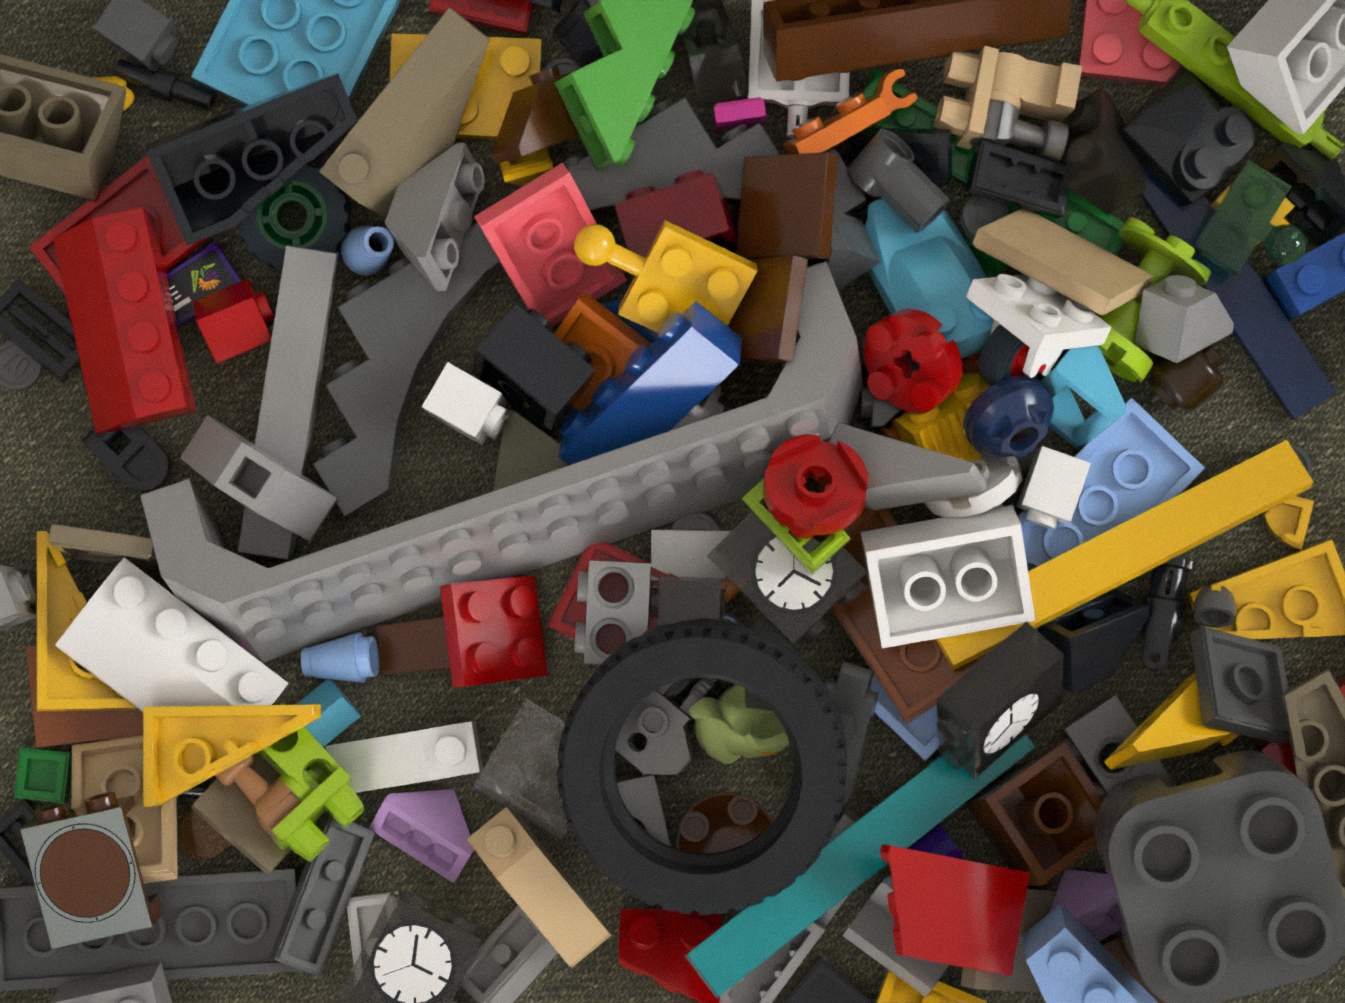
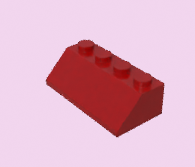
[53,207,197,435]

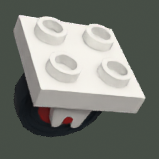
[966,274,1111,386]

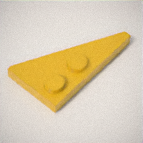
[36,531,137,711]
[143,704,321,807]

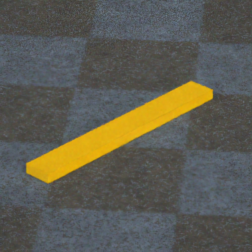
[935,440,1314,671]

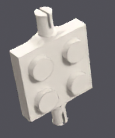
[748,0,850,138]

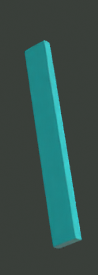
[684,707,1035,998]

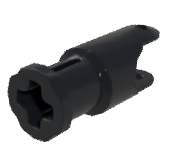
[1141,557,1196,671]

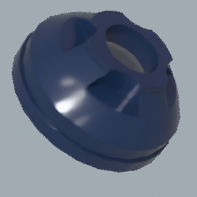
[963,375,1054,458]

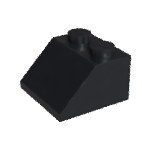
[472,304,596,436]

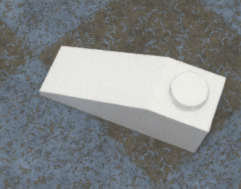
[325,721,484,793]

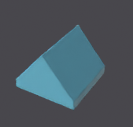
[296,679,362,747]

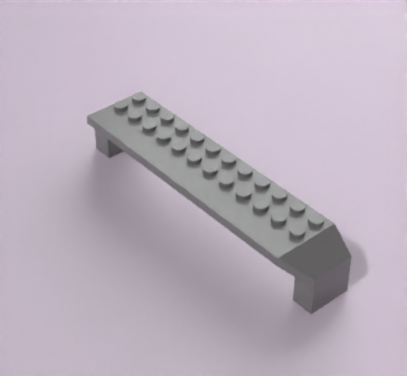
[140,261,863,663]

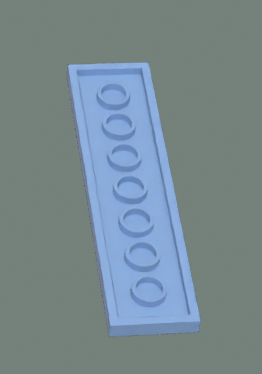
[870,398,1205,761]

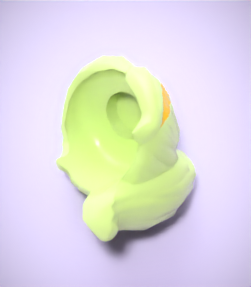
[688,684,790,764]

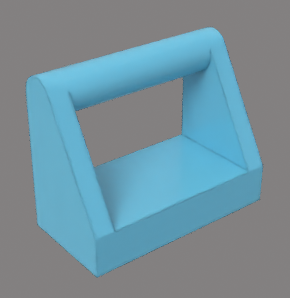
[1041,345,1126,449]

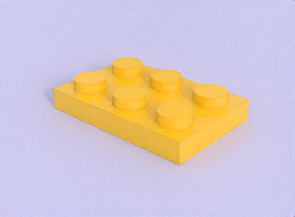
[389,33,542,140]

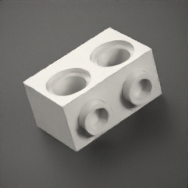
[422,362,510,446]

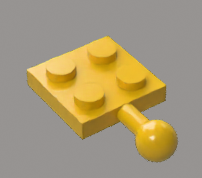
[574,220,758,333]

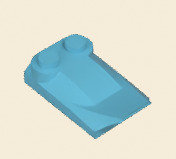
[865,198,994,368]

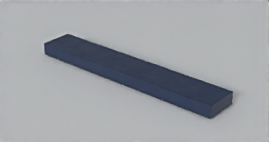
[1123,159,1337,421]

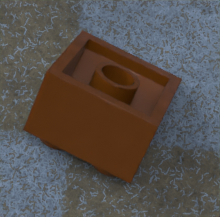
[966,741,1103,886]

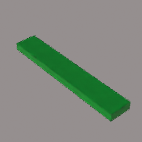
[863,70,1125,256]

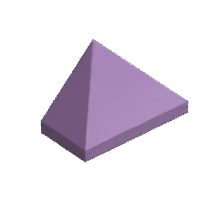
[369,789,474,883]
[1049,869,1122,942]

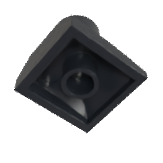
[1119,66,1255,207]

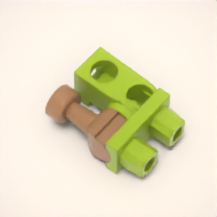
[215,703,364,862]

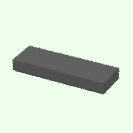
[269,813,375,977]

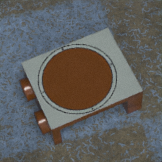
[20,792,163,949]

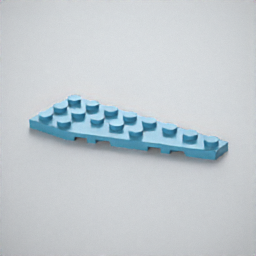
[191,0,401,106]

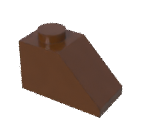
[491,66,579,164]

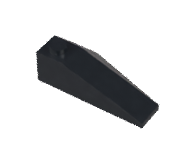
[146,73,358,246]

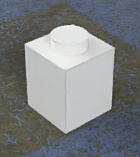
[1016,446,1091,529]

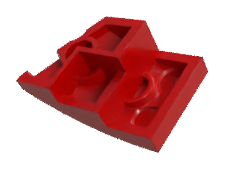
[880,844,1030,976]

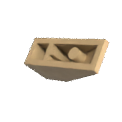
[467,806,611,968]

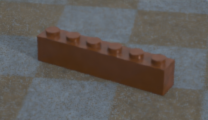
[763,0,1071,82]

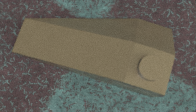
[319,7,490,218]
[1282,669,1345,899]

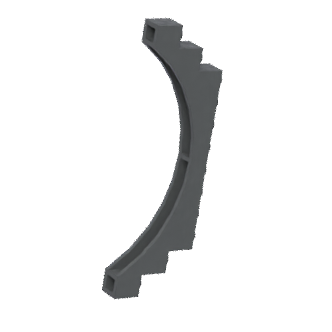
[313,98,867,519]

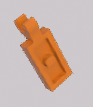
[782,69,917,155]

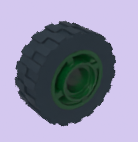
[238,163,351,272]

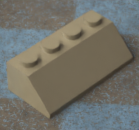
[0,54,126,201]

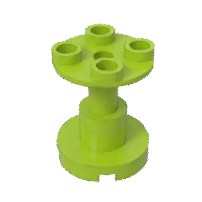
[1095,217,1211,383]

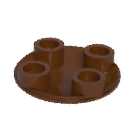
[676,792,773,853]

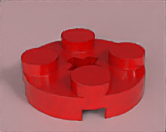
[864,308,962,413]
[763,434,868,539]

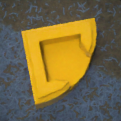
[1262,496,1314,550]

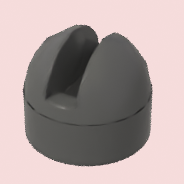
[1194,585,1236,628]

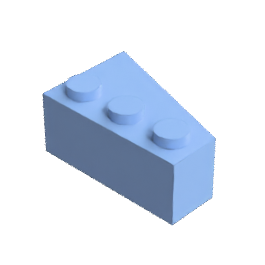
[1022,903,1158,1003]

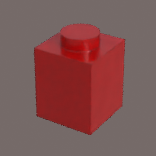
[193,278,275,363]

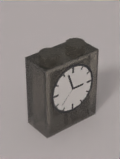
[707,500,867,646]
[936,622,1064,779]
[336,888,484,1003]

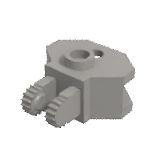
[615,677,715,775]

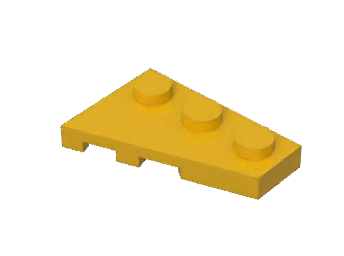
[1186,540,1345,639]

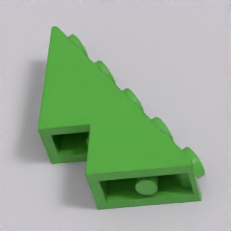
[554,0,695,170]

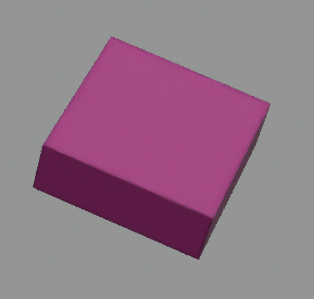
[713,97,766,133]

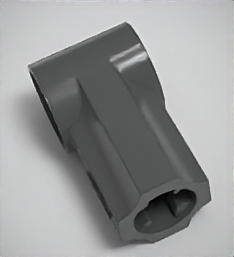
[847,129,950,233]

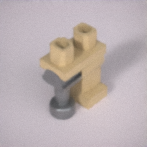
[934,46,1082,163]

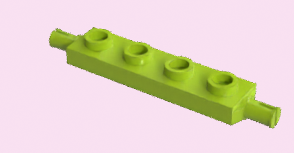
[1124,0,1344,161]

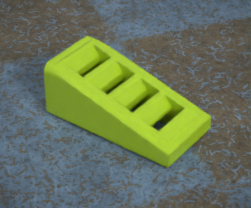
[741,478,851,575]

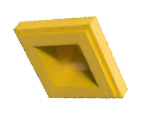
[500,147,553,186]

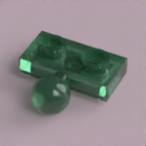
[1193,160,1306,275]

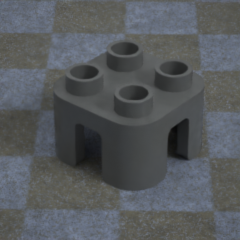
[1094,750,1345,1003]

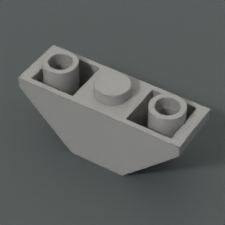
[384,143,485,291]
[180,415,338,541]

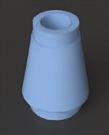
[341,226,394,276]
[301,632,380,683]

